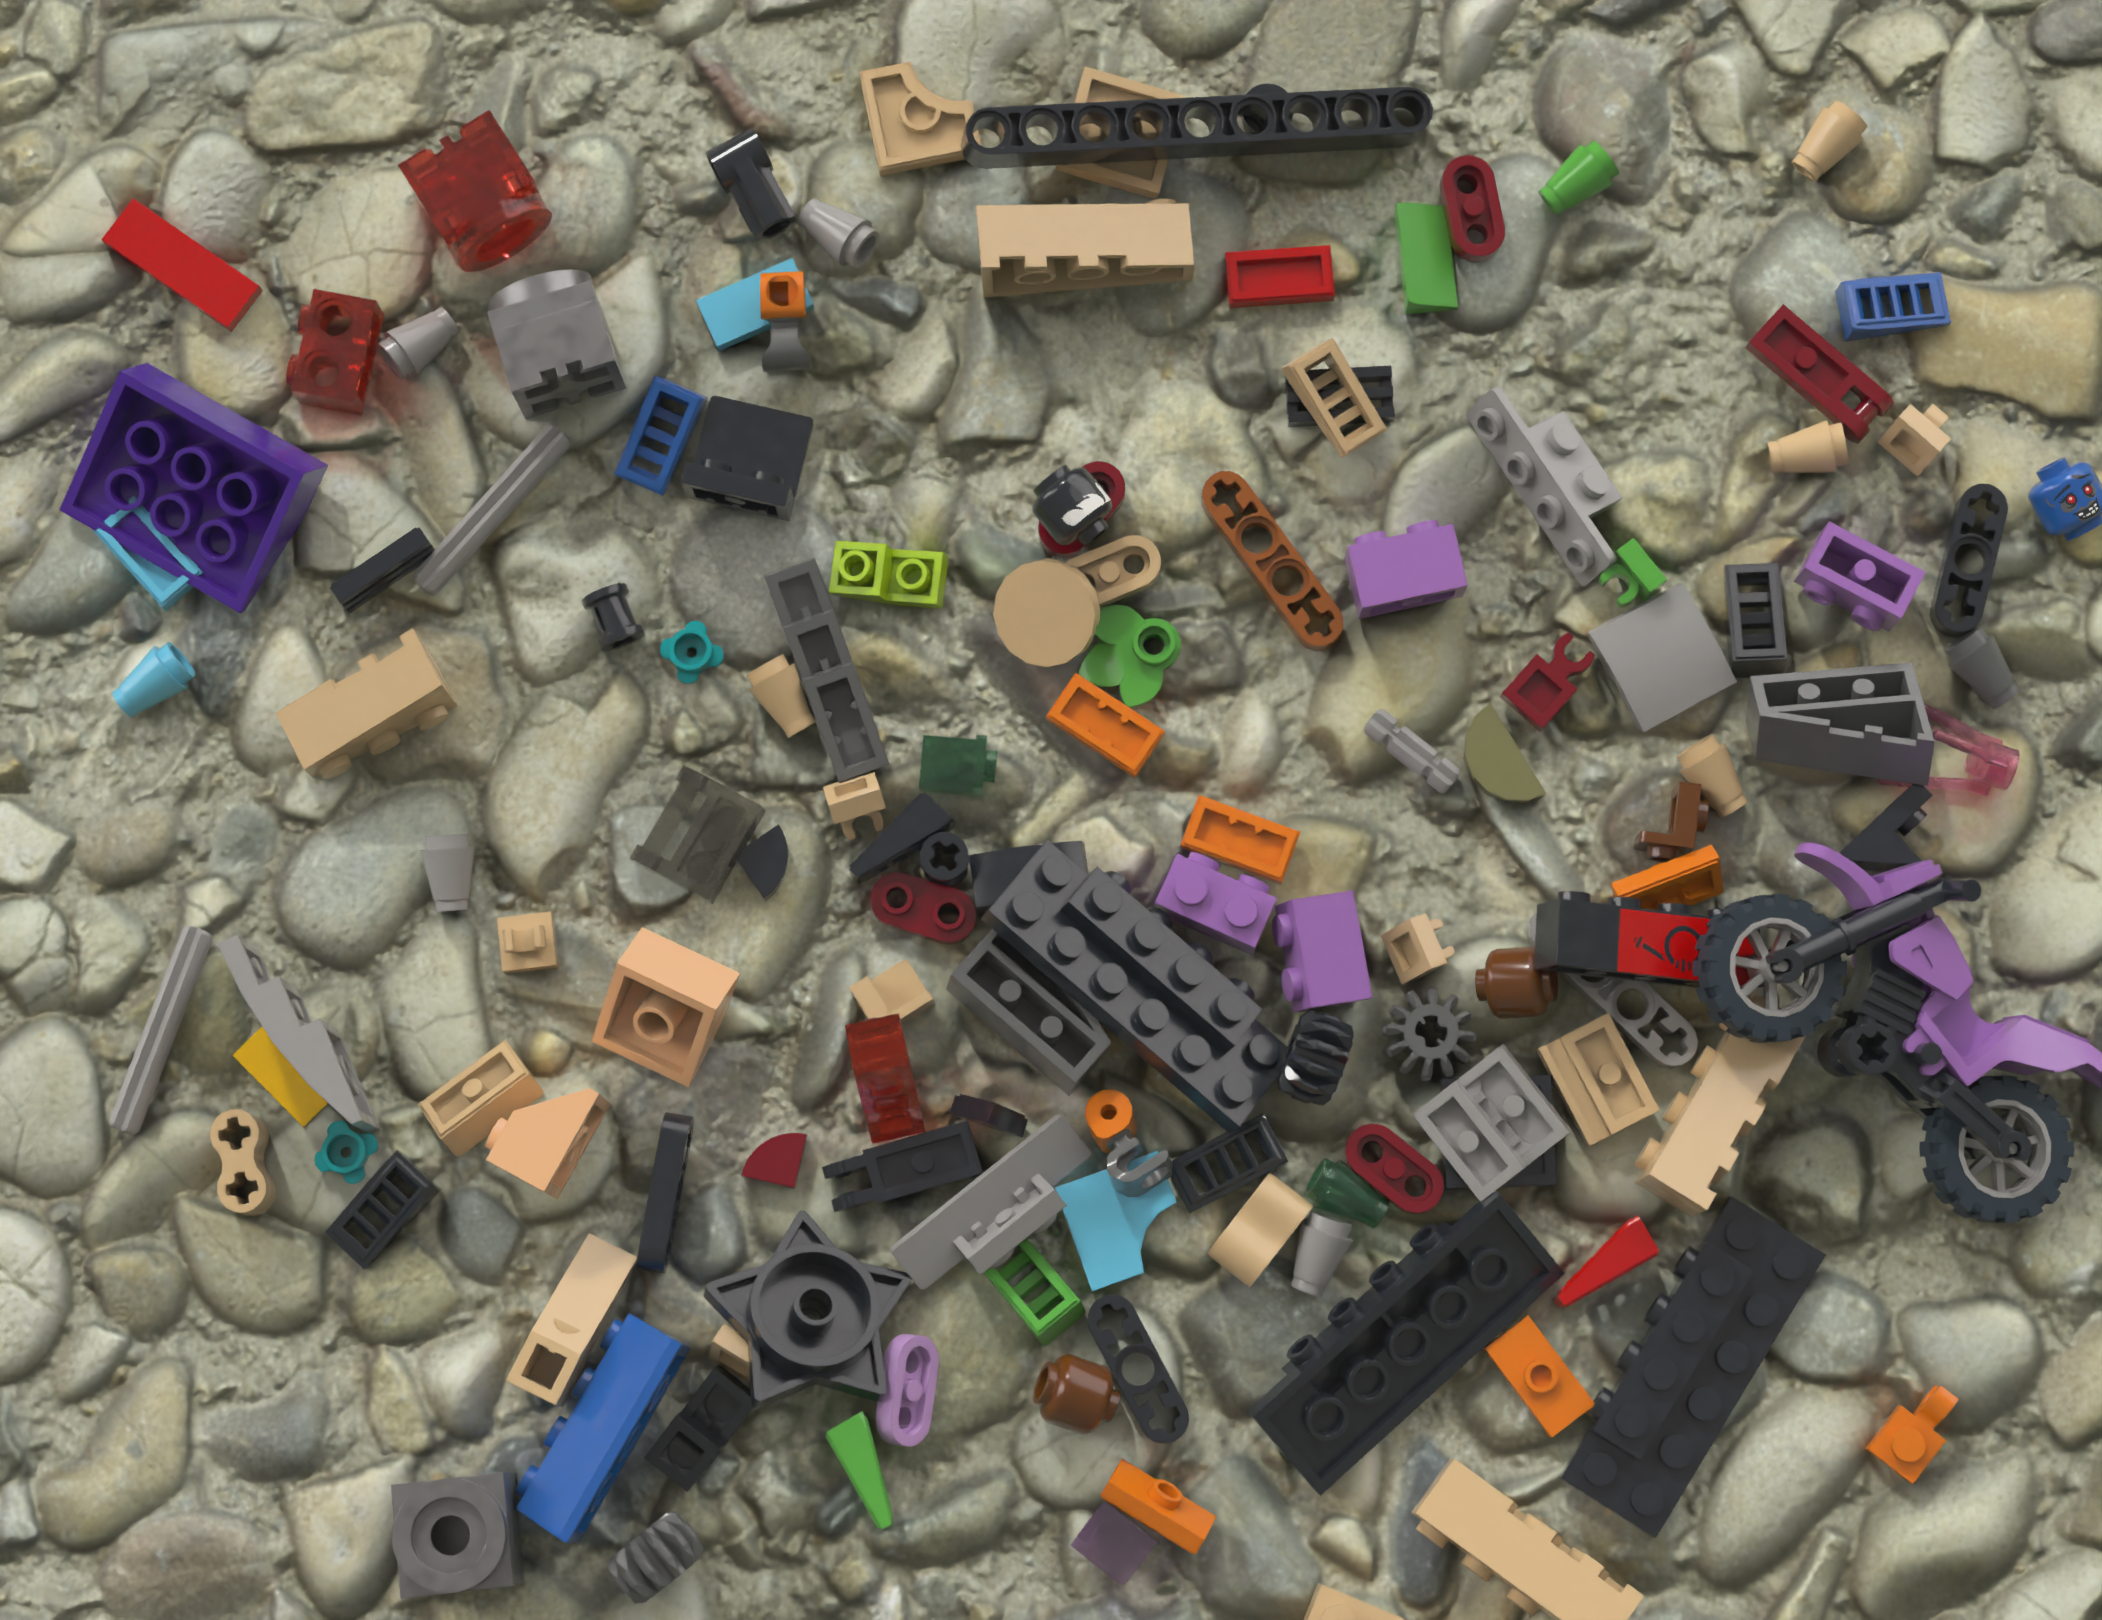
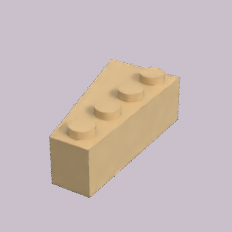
[976,199,1195,298]
[1634,993,1806,1217]
[1411,1459,1644,1620]

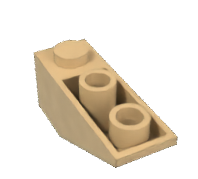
[506,1233,637,1407]

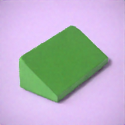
[1394,202,1458,315]

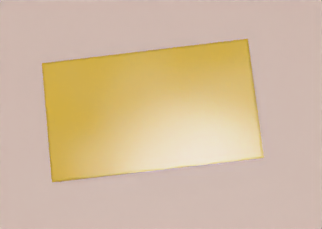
[232,1027,328,1127]

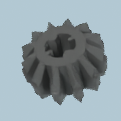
[1382,987,1476,1081]
[607,1512,704,1604]

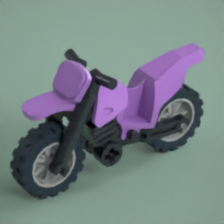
[1692,842,2102,1223]

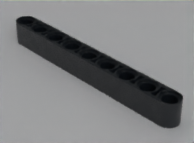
[960,87,1433,169]

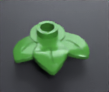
[1079,605,1181,708]

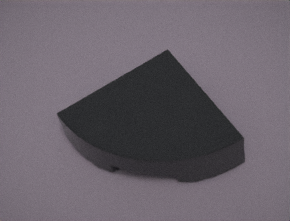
[734,824,788,901]
[949,1094,1028,1137]

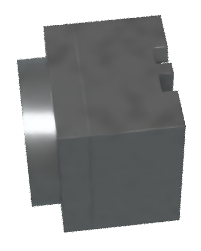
[487,269,626,419]
[391,1472,525,1599]

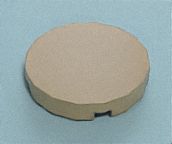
[993,558,1101,667]

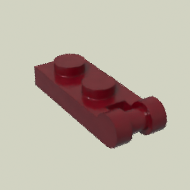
[1745,304,1894,444]

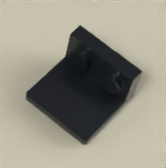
[680,396,814,521]

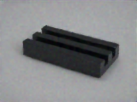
[1285,365,1395,427]
[330,527,435,614]

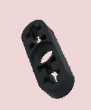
[1930,483,2008,637]
[637,1112,694,1274]
[1087,1295,1189,1444]

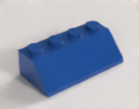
[515,1313,691,1543]

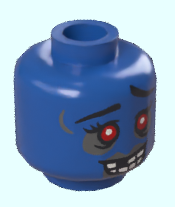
[2028,457,2102,541]

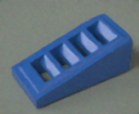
[1835,272,1951,342]
[614,376,708,496]

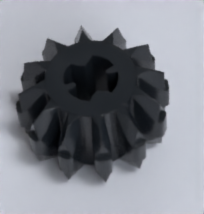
[1277,1011,1354,1106]

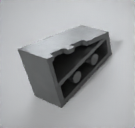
[1746,662,1935,786]
[946,929,1111,1096]

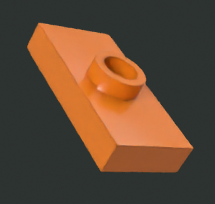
[1046,672,1165,778]
[1180,795,1300,885]
[1611,845,1724,910]
[1483,1315,1595,1438]
[1100,1459,1217,1555]

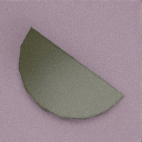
[1463,703,1547,804]

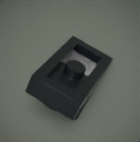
[1839,784,1933,871]

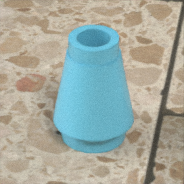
[112,642,196,717]

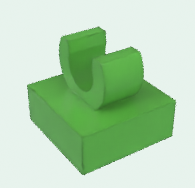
[1598,538,1667,608]

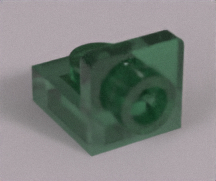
[919,735,998,797]

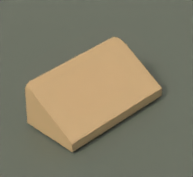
[417,1039,544,1157]

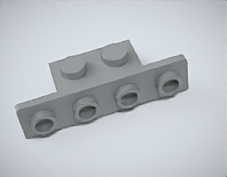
[1466,386,1623,586]
[890,1114,1091,1290]

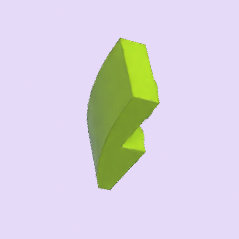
[829,541,949,609]

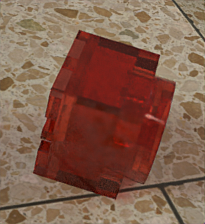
[398,110,552,272]

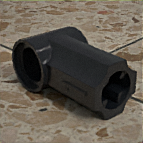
[705,128,796,241]

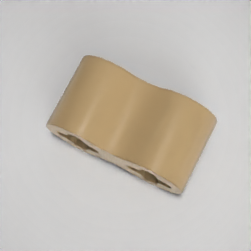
[210,1109,276,1216]
[1206,1172,1314,1288]

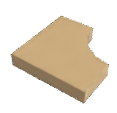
[859,62,981,176]

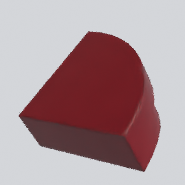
[741,1133,808,1189]

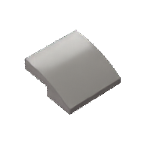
[1587,583,1737,732]
[1412,1044,1572,1202]

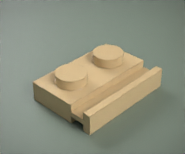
[1536,1013,1660,1147]

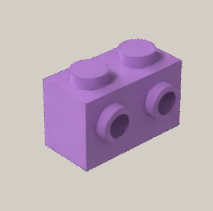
[1344,520,1468,619]
[1793,521,1926,632]
[1154,852,1277,956]
[1272,890,1372,1013]

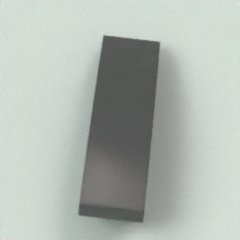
[764,557,889,782]

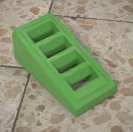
[983,1238,1086,1346]
[825,1411,893,1530]

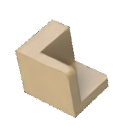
[849,960,935,1039]

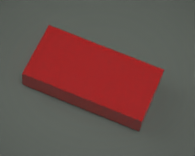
[1225,245,1335,308]

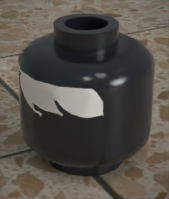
[1032,465,1112,547]

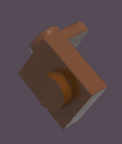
[1634,782,1708,862]

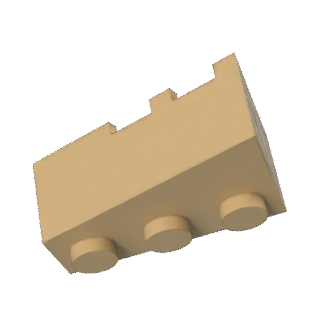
[276,628,458,779]

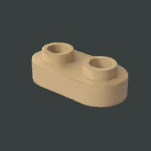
[1065,535,1161,607]

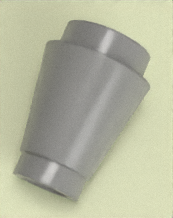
[798,198,879,268]
[377,307,459,379]
[420,833,475,912]
[1291,1211,1353,1297]

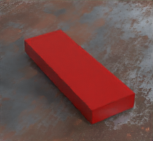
[101,198,263,332]

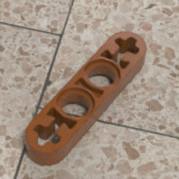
[1201,471,1343,651]

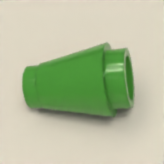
[1538,140,1619,216]

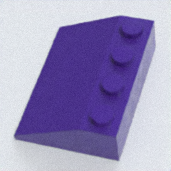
[59,363,328,613]

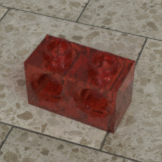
[286,289,385,416]
[845,1013,926,1144]

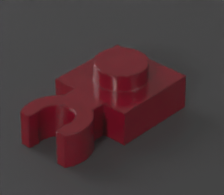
[1500,633,1595,732]

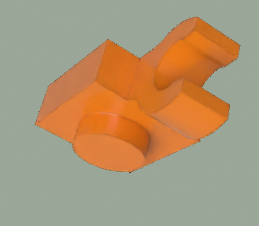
[1865,1385,1959,1484]

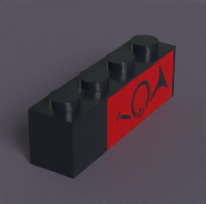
[1534,891,1760,988]

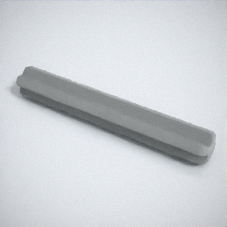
[412,424,571,596]
[109,926,212,1134]

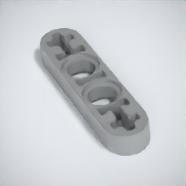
[1526,911,1698,1069]

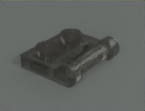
[629,765,766,904]

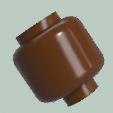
[1475,946,1558,1019]
[1033,1354,1119,1435]

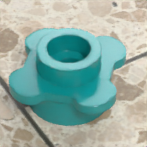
[660,621,724,684]
[314,1121,378,1184]

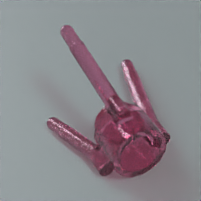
[1877,703,2020,796]

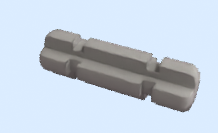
[1364,709,1460,793]

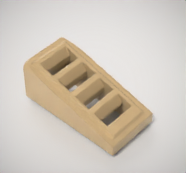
[1281,338,1387,458]

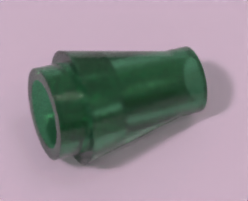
[1304,1158,1390,1229]

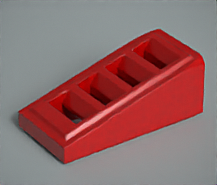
[1553,1215,1659,1310]

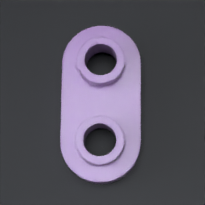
[875,1334,939,1447]

